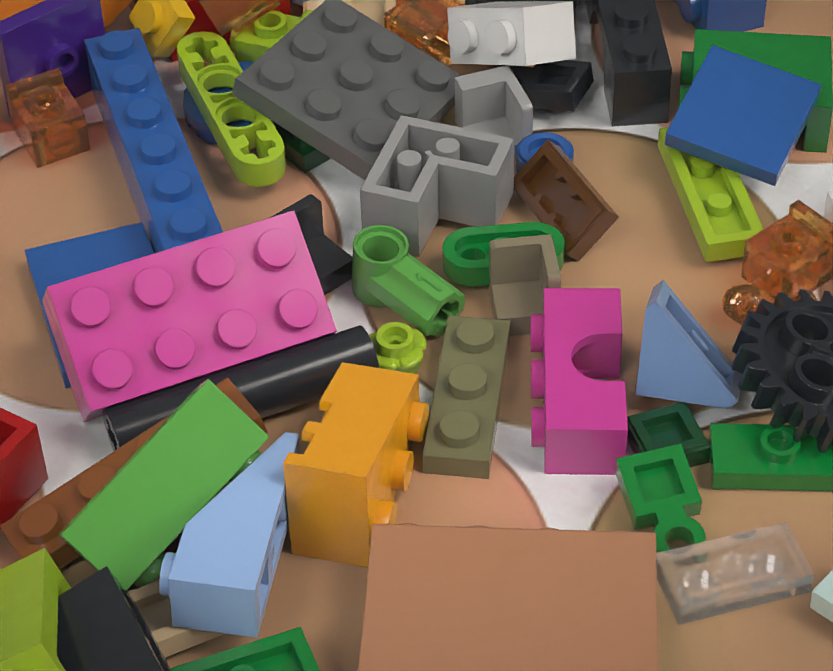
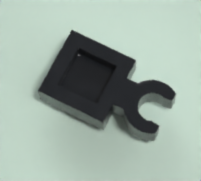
[498,60,594,113]

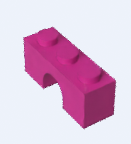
[530,288,628,475]

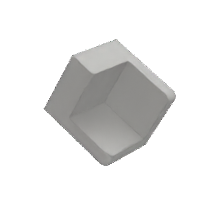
[455,65,533,154]

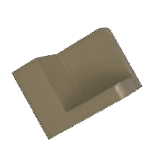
[489,234,561,336]

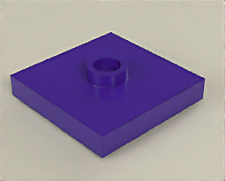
[0,0,105,126]

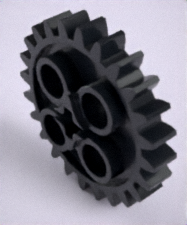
[731,289,833,453]

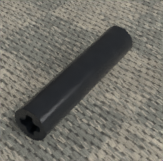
[102,325,379,451]

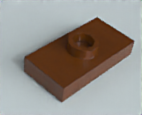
[514,139,619,261]

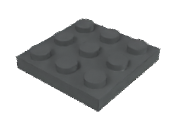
[232,0,462,180]

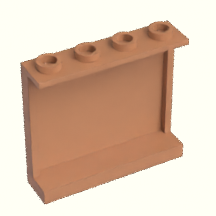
[358,523,659,671]

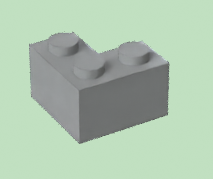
[360,115,514,257]

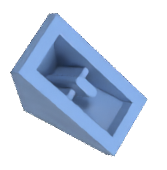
[635,280,742,409]

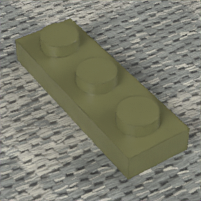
[422,315,511,479]

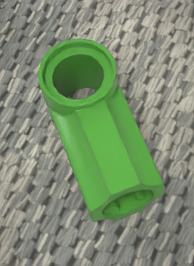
[352,225,465,339]

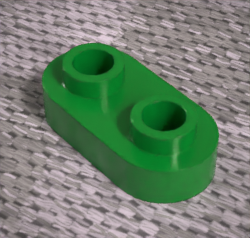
[442,222,565,287]

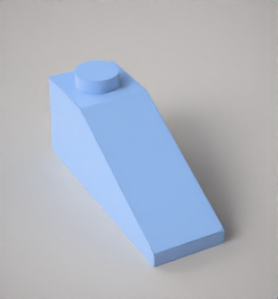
[159,432,300,638]

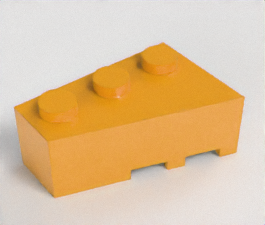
[283,362,429,568]

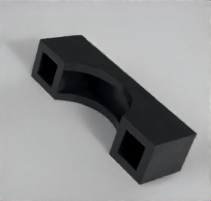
[585,0,672,127]

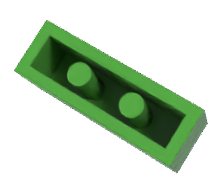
[58,379,270,591]

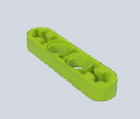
[177,31,286,187]

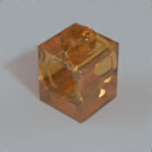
[384,0,465,66]

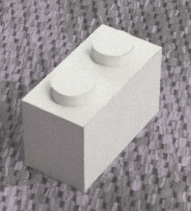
[447,1,576,66]

